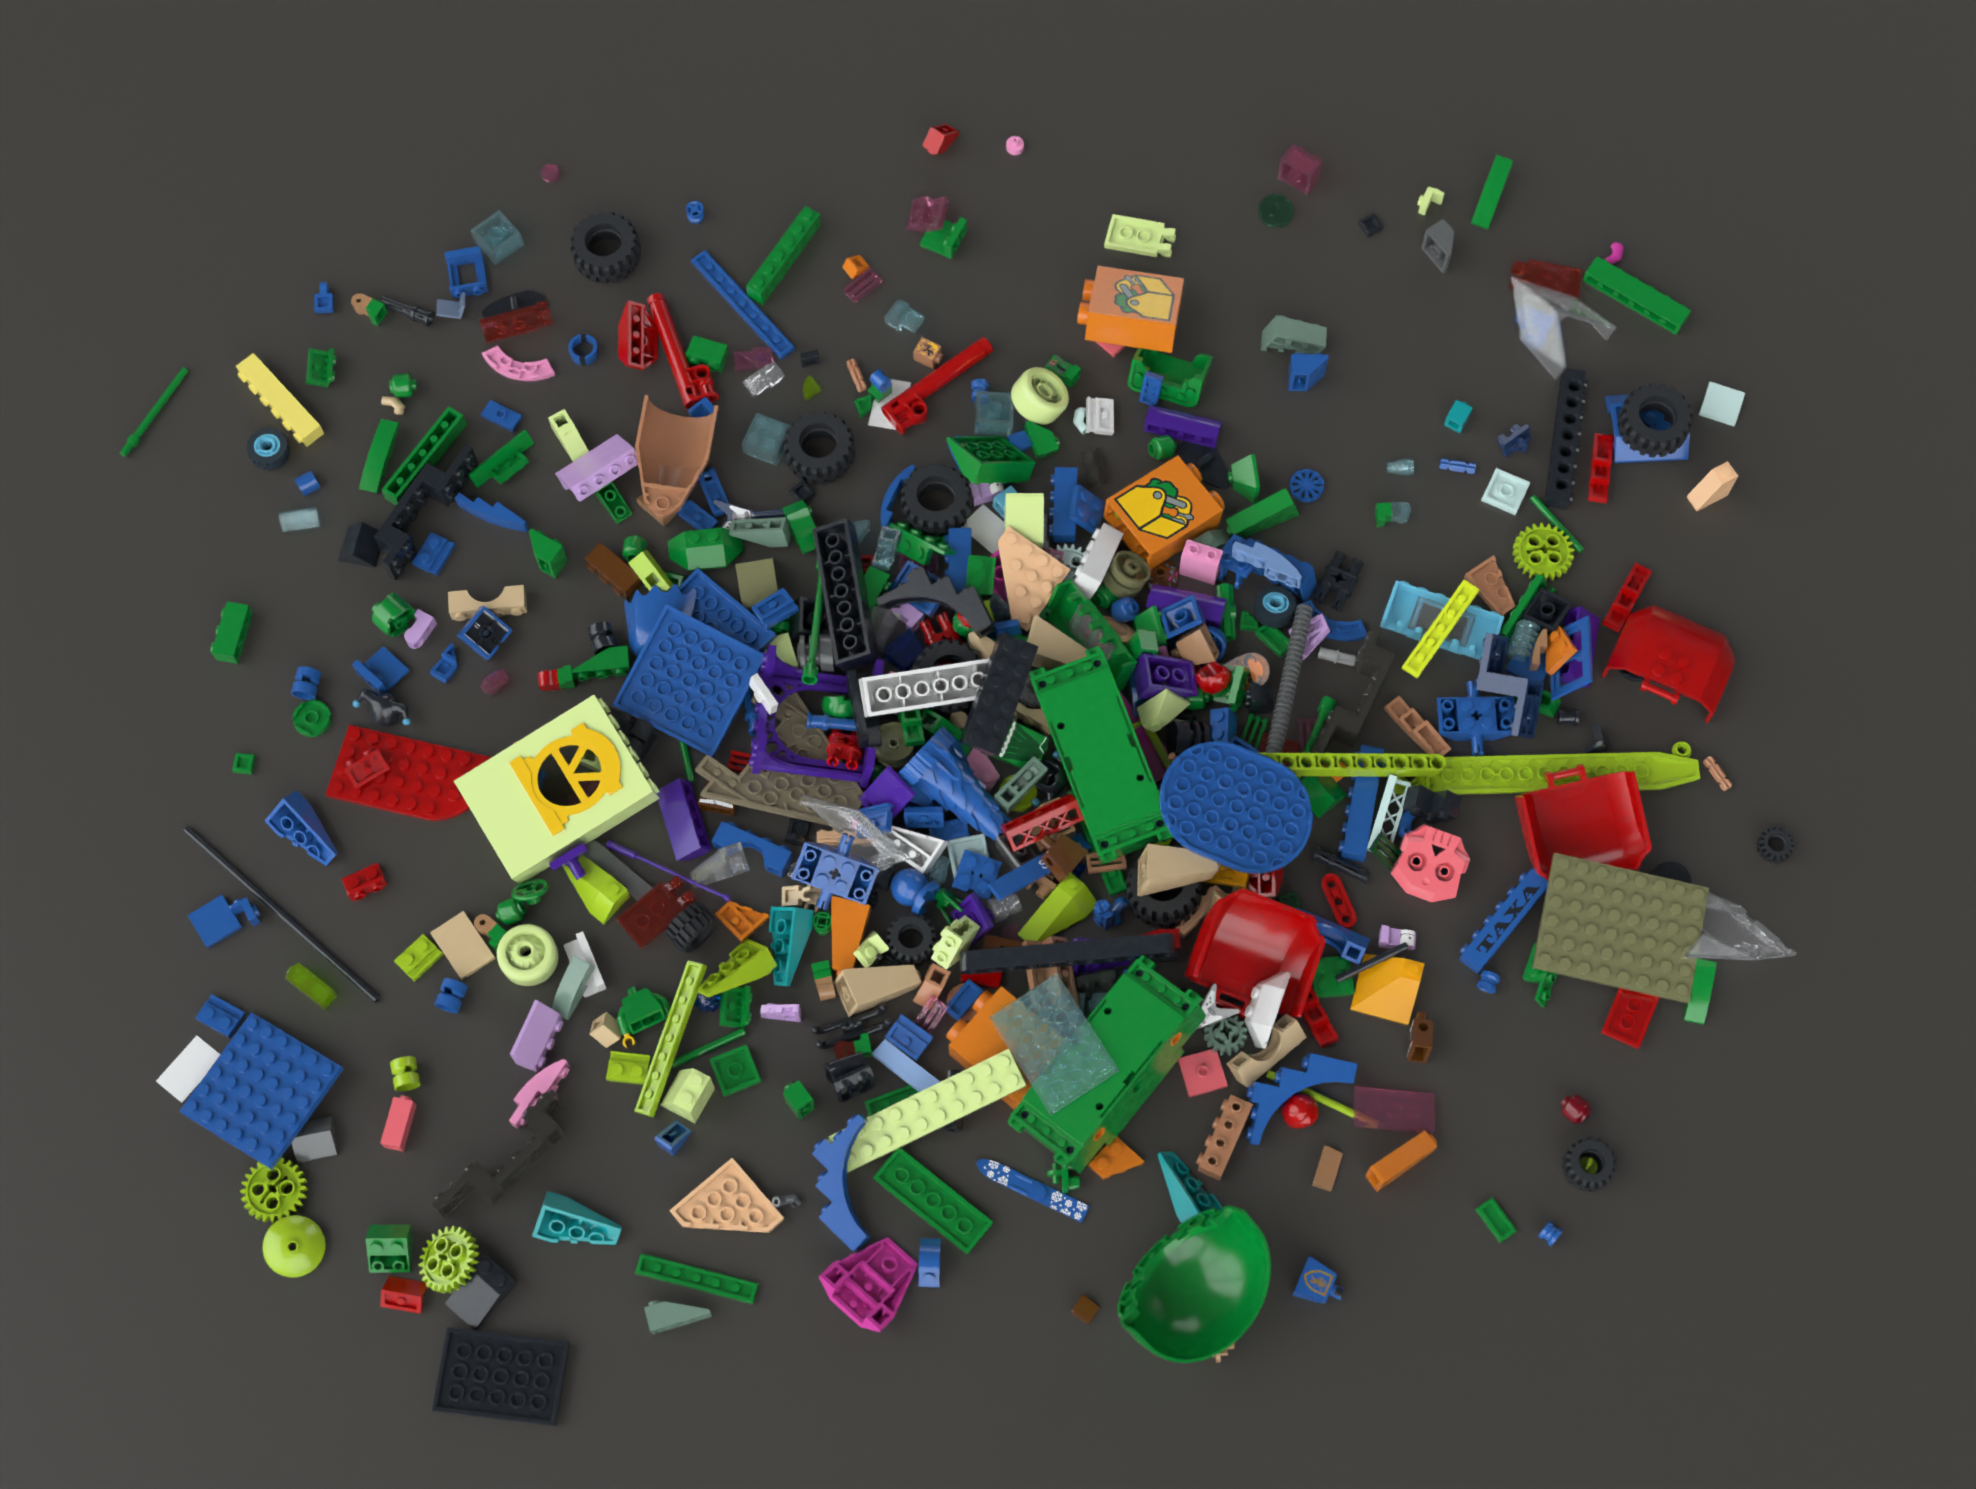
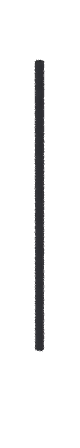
[183,826,380,1003]

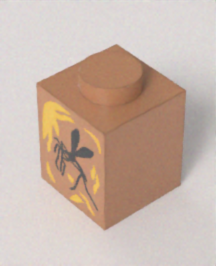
[913,337,943,369]

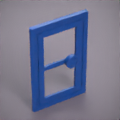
[1550,615,1593,700]

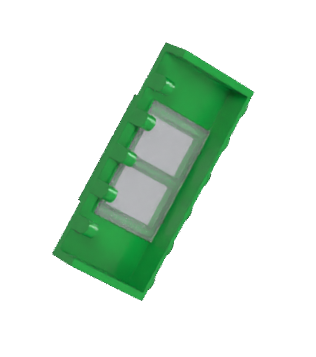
[1045,579,1137,691]

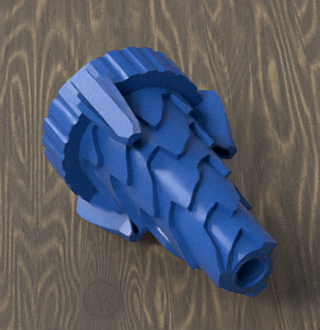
[898,726,1012,840]

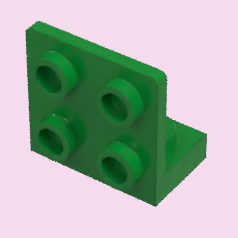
[920,216,967,259]
[1208,663,1249,707]

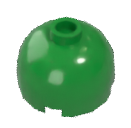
[822,697,853,719]

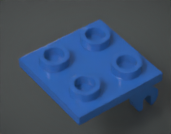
[1218,534,1254,589]

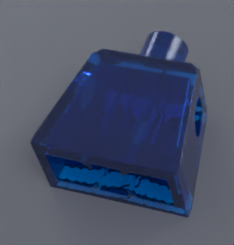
[882,628,924,672]

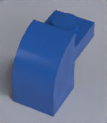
[919,1238,941,1287]

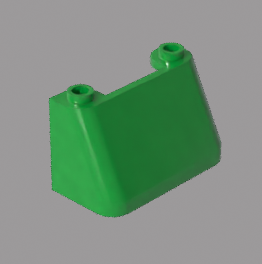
[1128,348,1213,407]

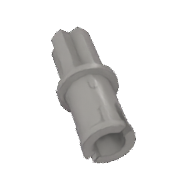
[1318,647,1356,666]

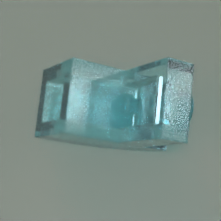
[885,300,925,333]
[871,526,901,571]

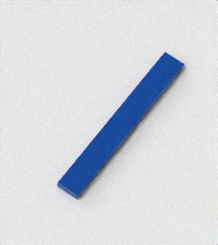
[691,250,795,360]

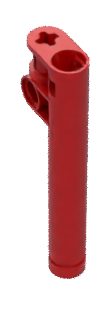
[647,293,720,410]
[881,337,993,435]

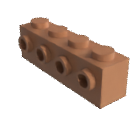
[1196,1095,1253,1181]

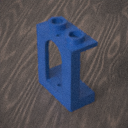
[444,246,489,298]

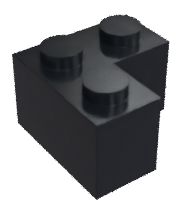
[1402,785,1462,825]

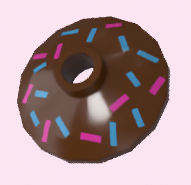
[1145,560,1179,590]

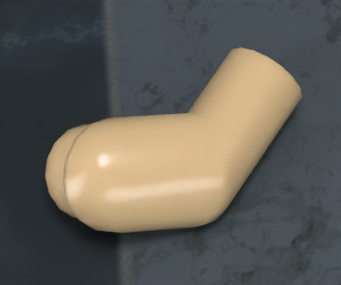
[381,396,405,415]

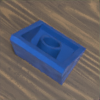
[1159,594,1206,639]

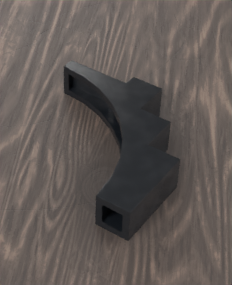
[876,566,997,638]

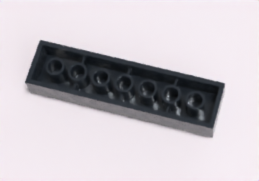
[812,518,879,672]

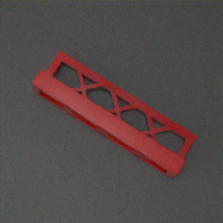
[1001,794,1084,852]

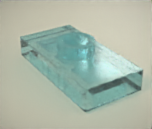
[278,507,320,532]

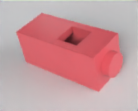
[380,1095,417,1152]

